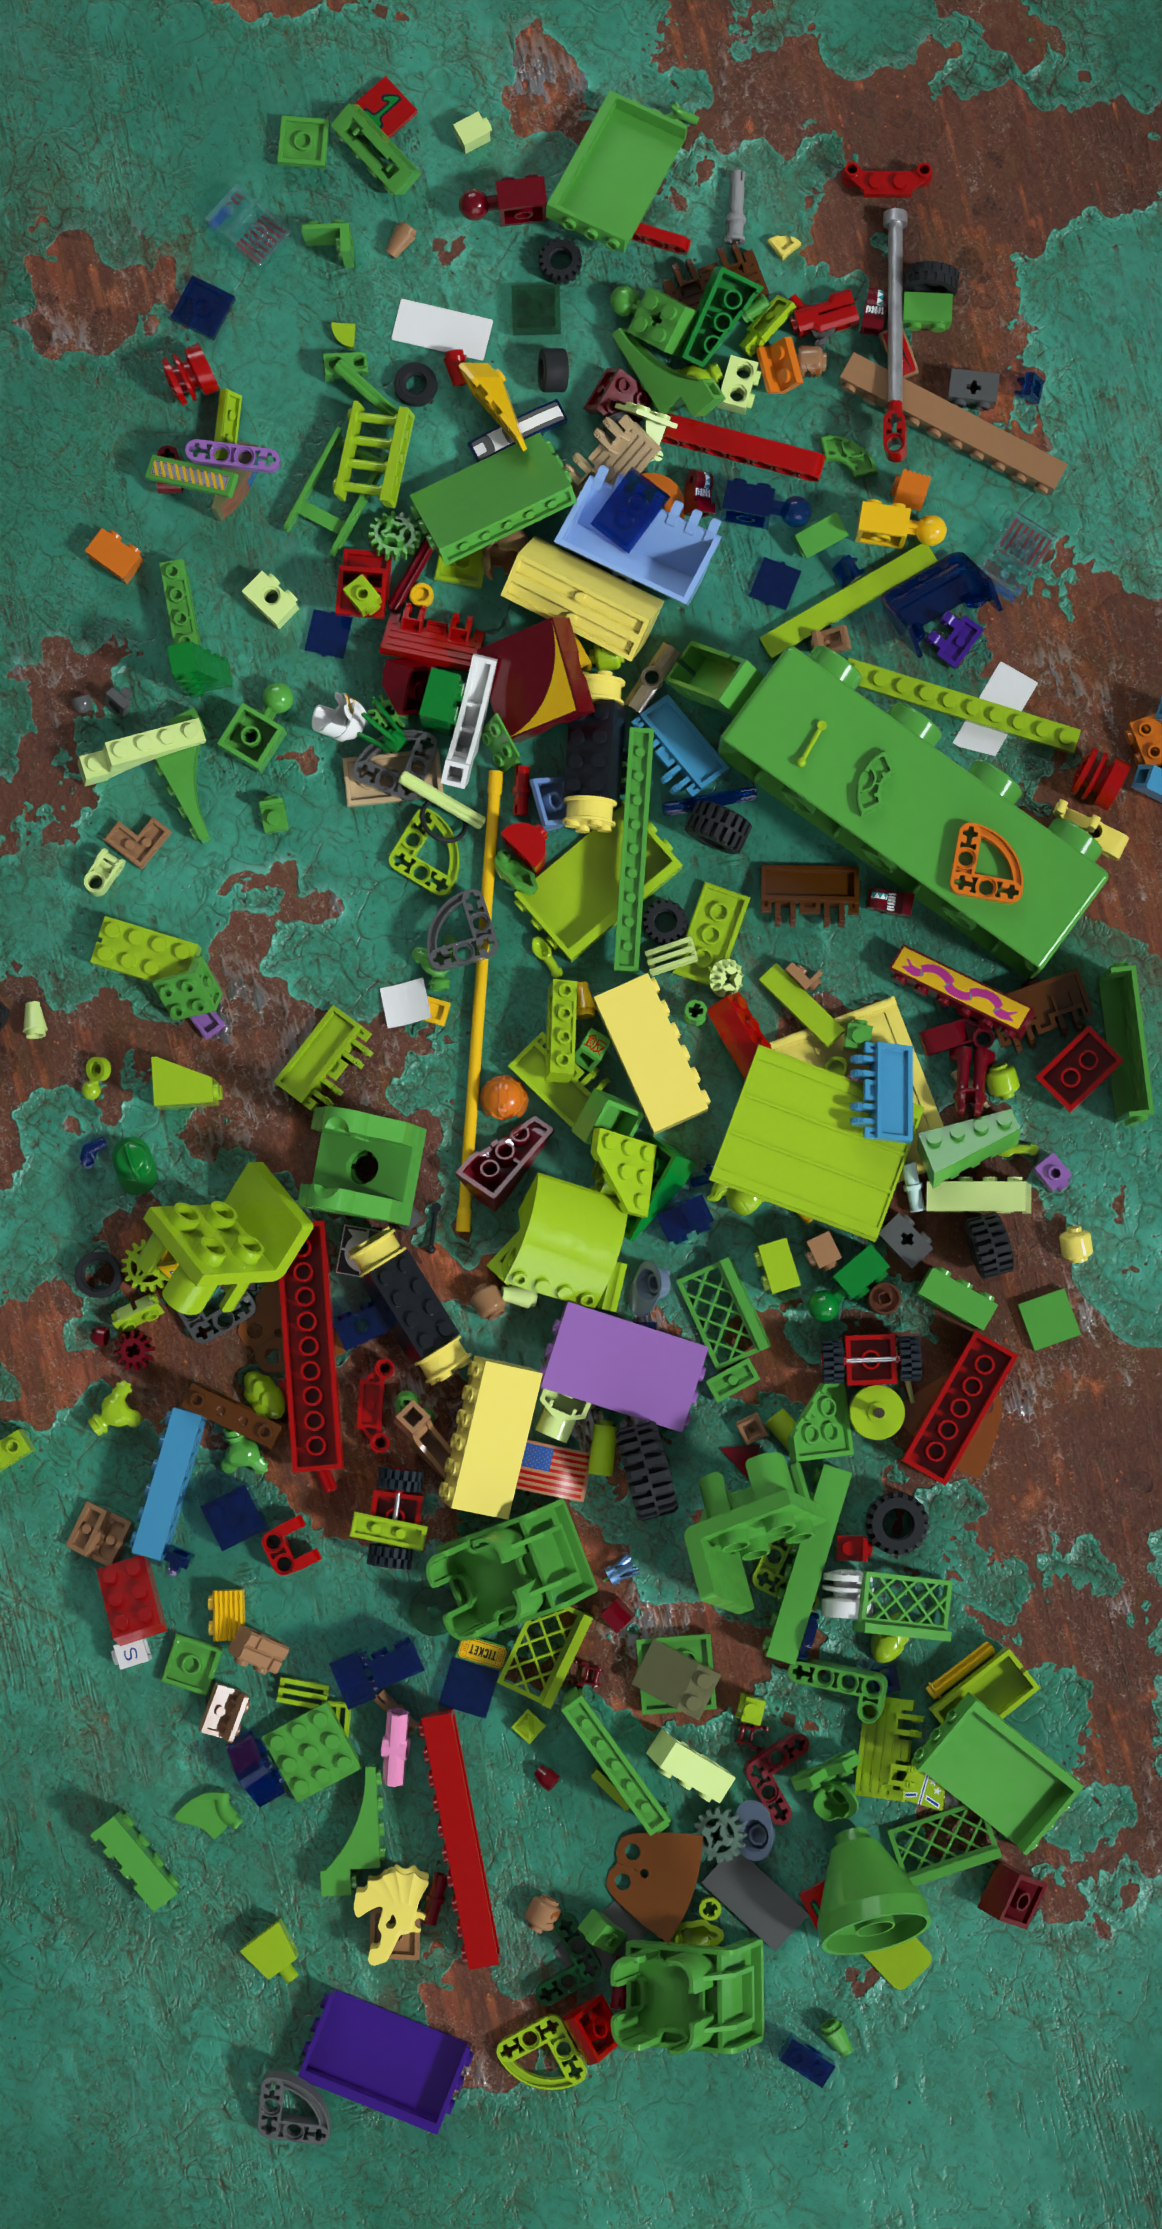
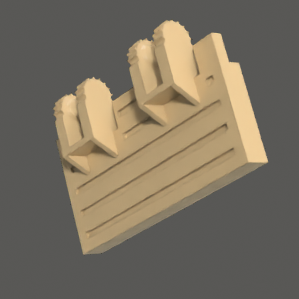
[563,414,662,499]

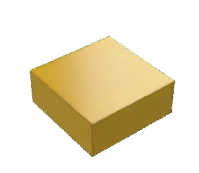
[422,996,451,1027]

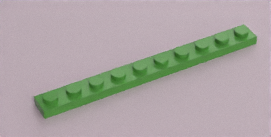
[614,727,654,973]

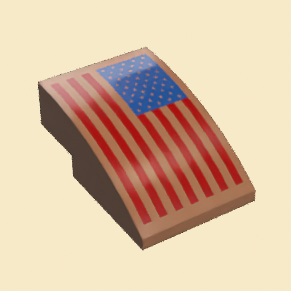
[516,1439,590,1502]

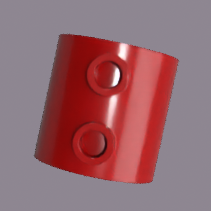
[500,822,548,875]
[563,1994,618,2065]

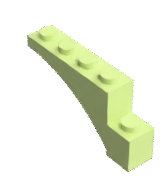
[77,718,206,786]

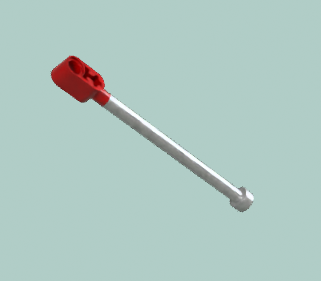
[883,208,908,463]

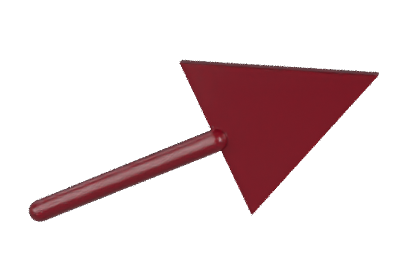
[720,1444,761,1478]

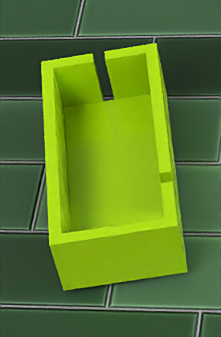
[90,916,202,984]
[928,1646,1041,1724]

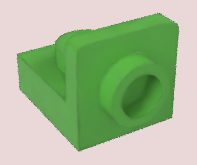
[258,795,289,834]

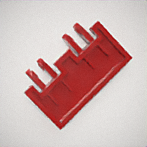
[380,602,485,672]

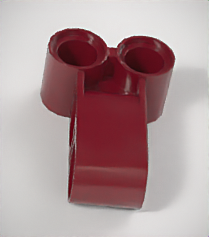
[918,1017,995,1057]

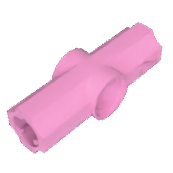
[381,1708,411,1787]

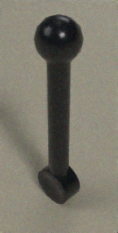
[426,1203,441,1254]

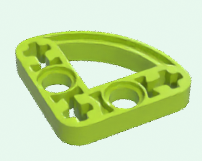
[389,808,460,897]
[496,2013,587,2090]

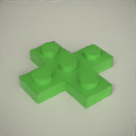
[790,1749,861,1792]

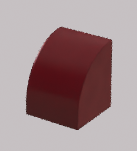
[600,1596,635,1634]

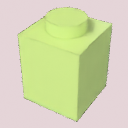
[453,111,492,154]

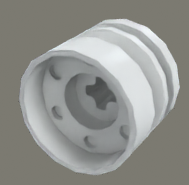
[821,1569,875,1619]

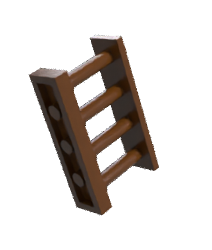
[181,1383,288,1449]

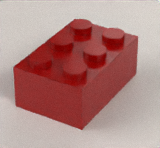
[1035,1026,1124,1114]
[96,1555,168,1646]

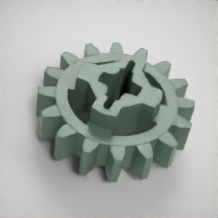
[692,1806,747,1863]

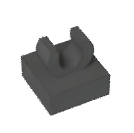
[104,686,133,719]

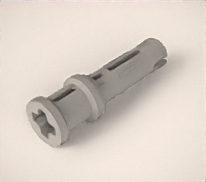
[724,170,746,246]

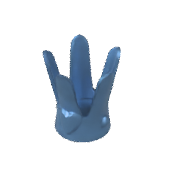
[603,1552,640,1586]

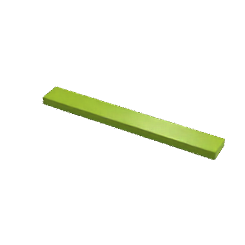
[759,544,938,660]

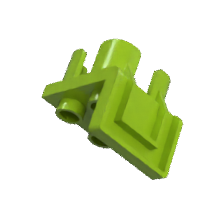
[137,1162,313,1315]

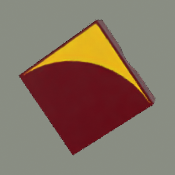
[477,617,595,743]

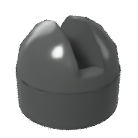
[71,695,92,713]

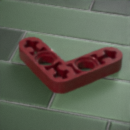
[743,1732,810,1825]

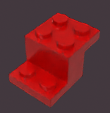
[335,549,393,619]

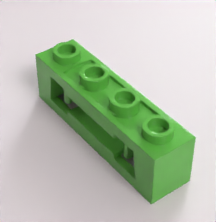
[331,103,422,195]
[159,559,201,646]

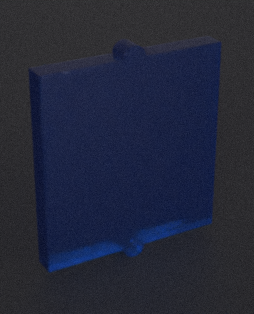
[749,557,801,611]
[304,609,353,659]

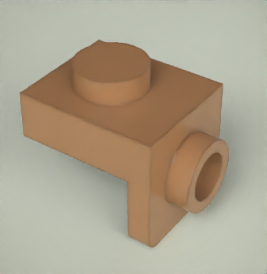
[811,625,852,653]

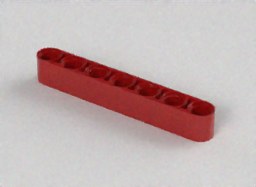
[661,414,826,482]

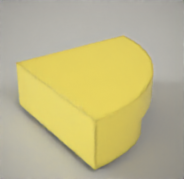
[767,235,801,261]

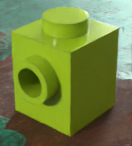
[343,574,382,617]

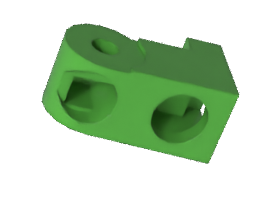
[322,352,369,382]

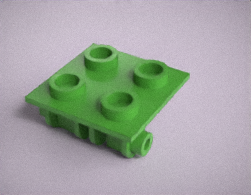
[481,713,521,773]

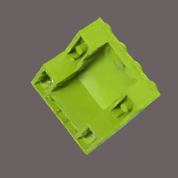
[502,1172,628,1310]

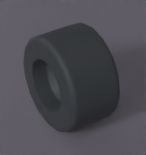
[538,348,569,393]

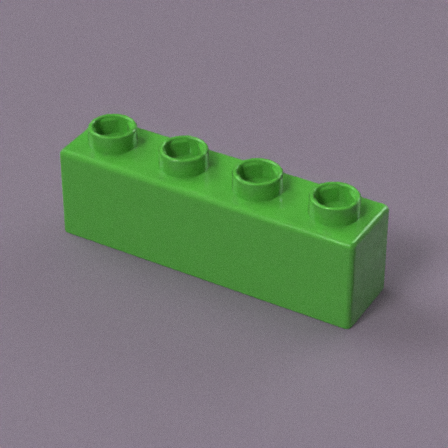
[718,645,1109,980]

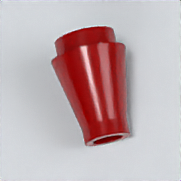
[443,349,467,387]

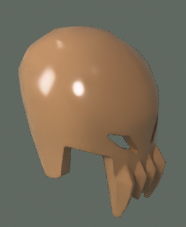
[481,529,529,580]

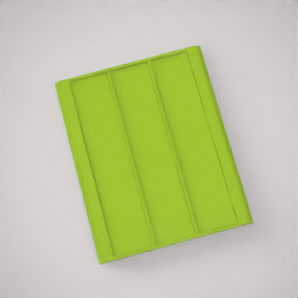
[709,1045,924,1242]

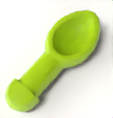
[531,936,563,979]
[997,1143,1039,1157]

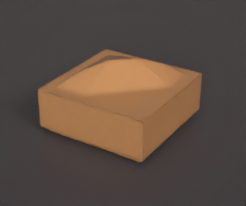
[735,1412,769,1446]

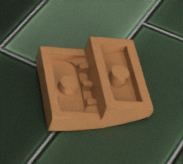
[66,1501,135,1566]

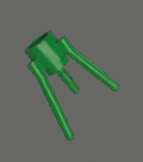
[357,696,407,754]

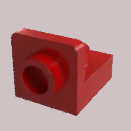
[836,1535,872,1562]

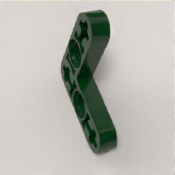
[535,1912,602,2006]

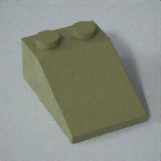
[631,1639,721,1720]

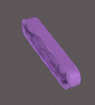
[185,439,281,474]

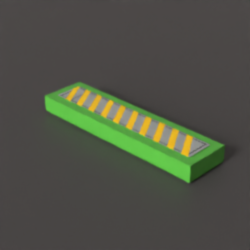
[145,454,239,499]

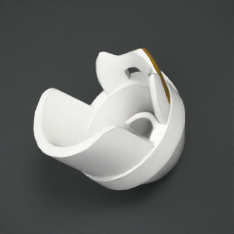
[312,692,368,742]

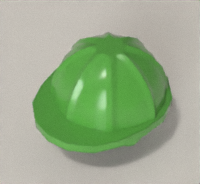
[813,1779,859,1821]

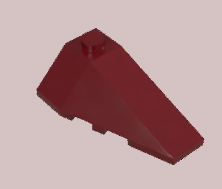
[455,1116,555,1212]

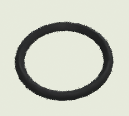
[420,800,468,843]

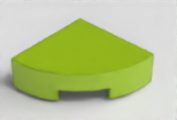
[331,322,356,350]

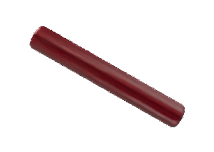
[387,533,434,613]

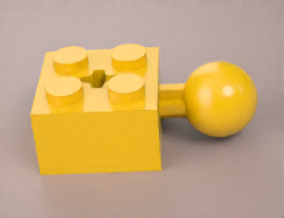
[855,499,947,549]

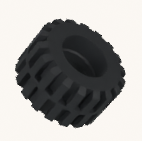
[684,801,752,854]
[965,1212,1014,1279]
[865,1491,929,1555]

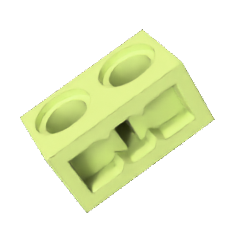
[717,355,761,415]

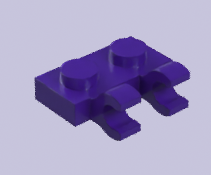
[925,611,984,670]

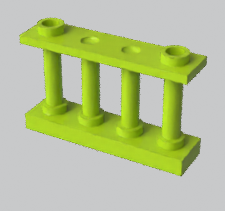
[333,400,415,508]

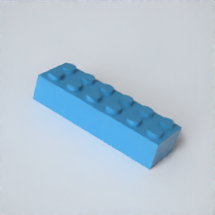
[130,1407,207,1561]

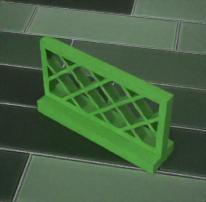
[676,1256,772,1371]
[852,1571,953,1642]
[887,1805,1002,1886]

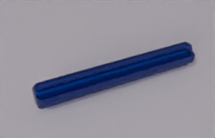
[662,786,757,816]

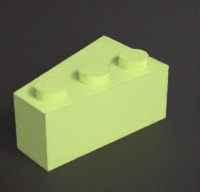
[646,1728,735,1803]

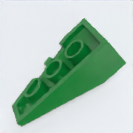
[624,1134,696,1242]

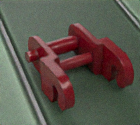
[568,1659,604,1689]
[734,1722,769,1751]

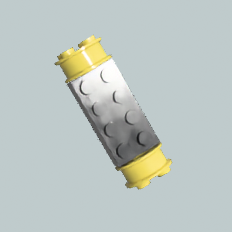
[562,670,626,833]
[348,1226,472,1386]

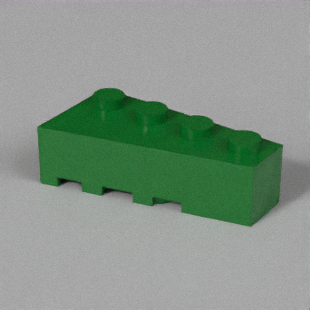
[675,266,764,368]
[167,641,233,698]

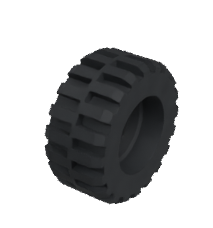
[615,1420,679,1521]

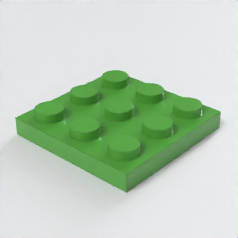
[636,1633,717,1715]
[262,1701,363,1803]

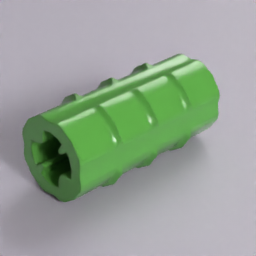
[683,1000,708,1026]

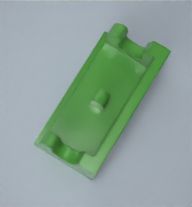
[791,512,849,559]

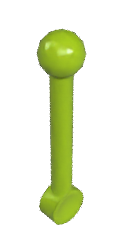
[796,720,827,767]

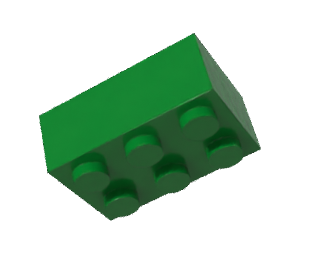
[419,667,465,736]

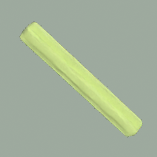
[398,771,486,829]

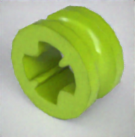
[699,1896,721,1921]

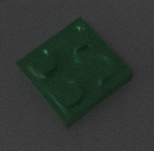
[511,284,561,336]

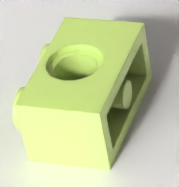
[242,571,299,629]

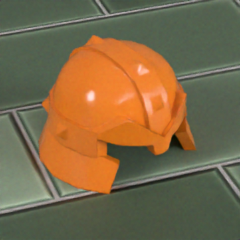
[480,1075,529,1120]

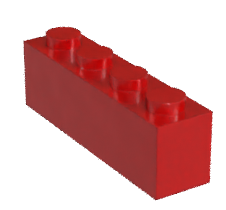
[707,992,772,1080]

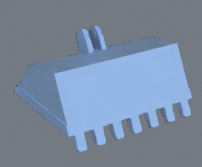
[554,465,722,606]

